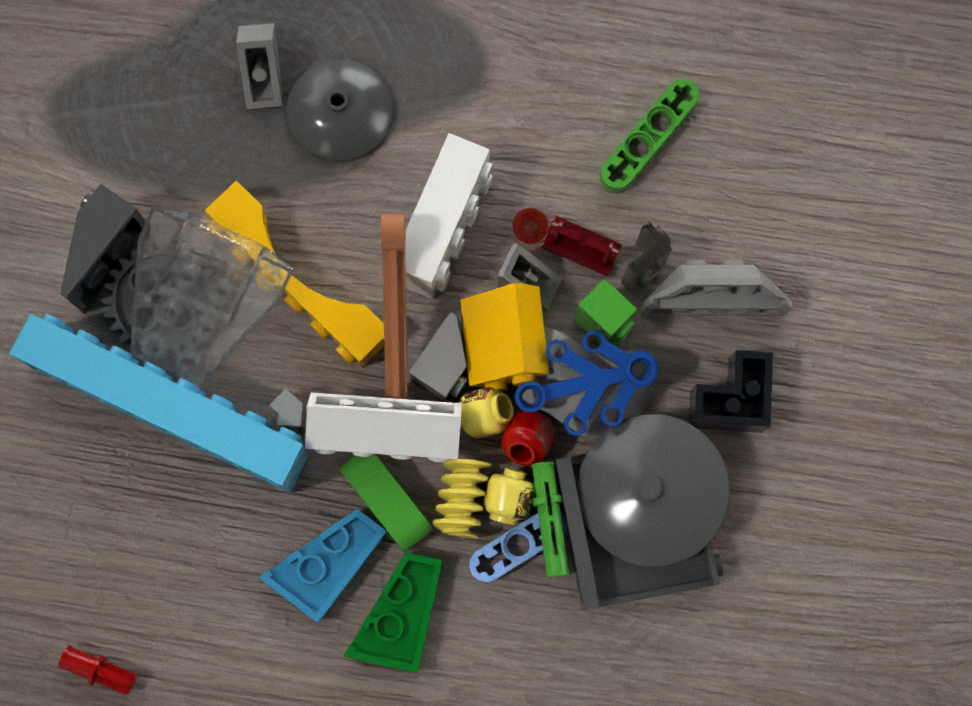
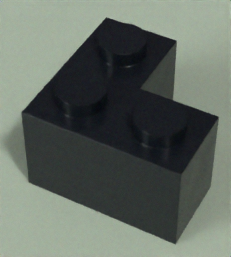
[689,350,773,433]

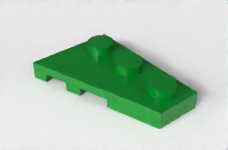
[343,552,443,673]

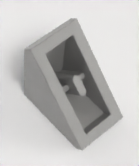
[497,243,563,310]

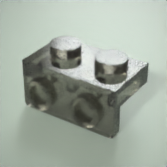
[621,221,672,293]

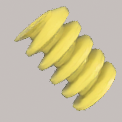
[433,458,491,539]

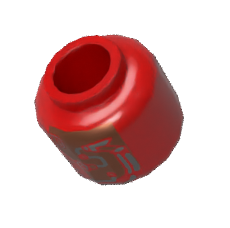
[501,411,555,466]

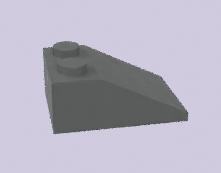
[60,184,152,314]

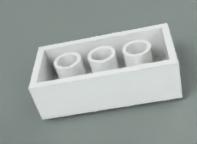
[405,133,494,299]

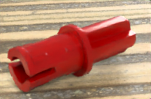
[58,645,136,695]

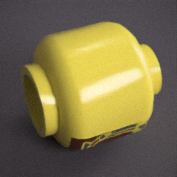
[459,387,514,439]
[483,467,535,525]

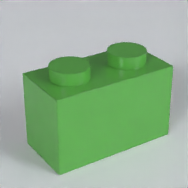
[573,279,637,346]

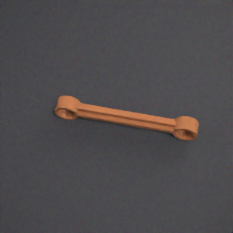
[381,213,408,399]

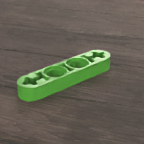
[600,79,699,193]

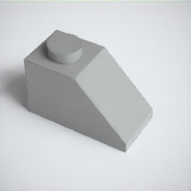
[236,23,282,109]
[409,312,468,402]

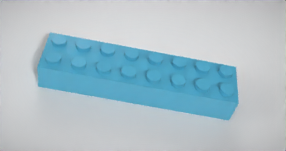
[9,314,311,493]

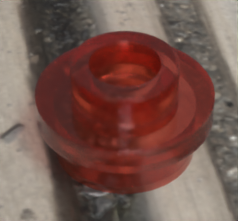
[512,208,548,244]

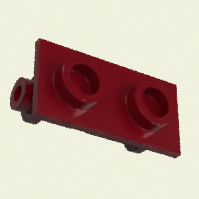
[542,216,622,277]

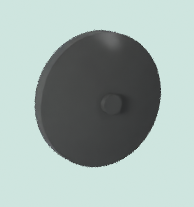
[577,414,730,567]

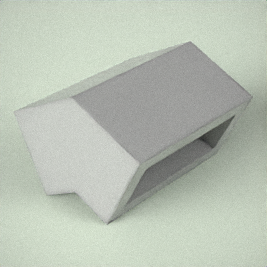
[269,388,307,433]

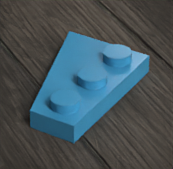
[258,509,388,623]

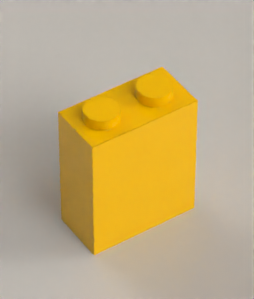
[460,283,549,392]

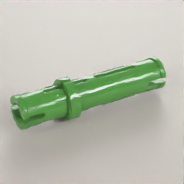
[531,461,570,578]

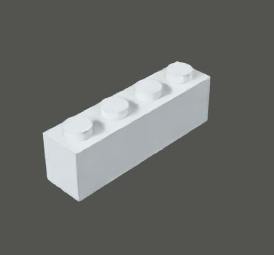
[305,393,461,462]

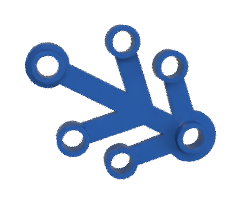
[514,330,659,436]

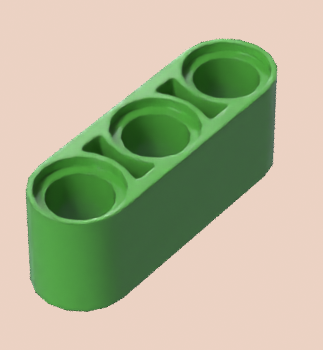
[338,454,434,553]

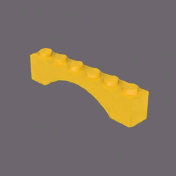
[205,181,384,368]

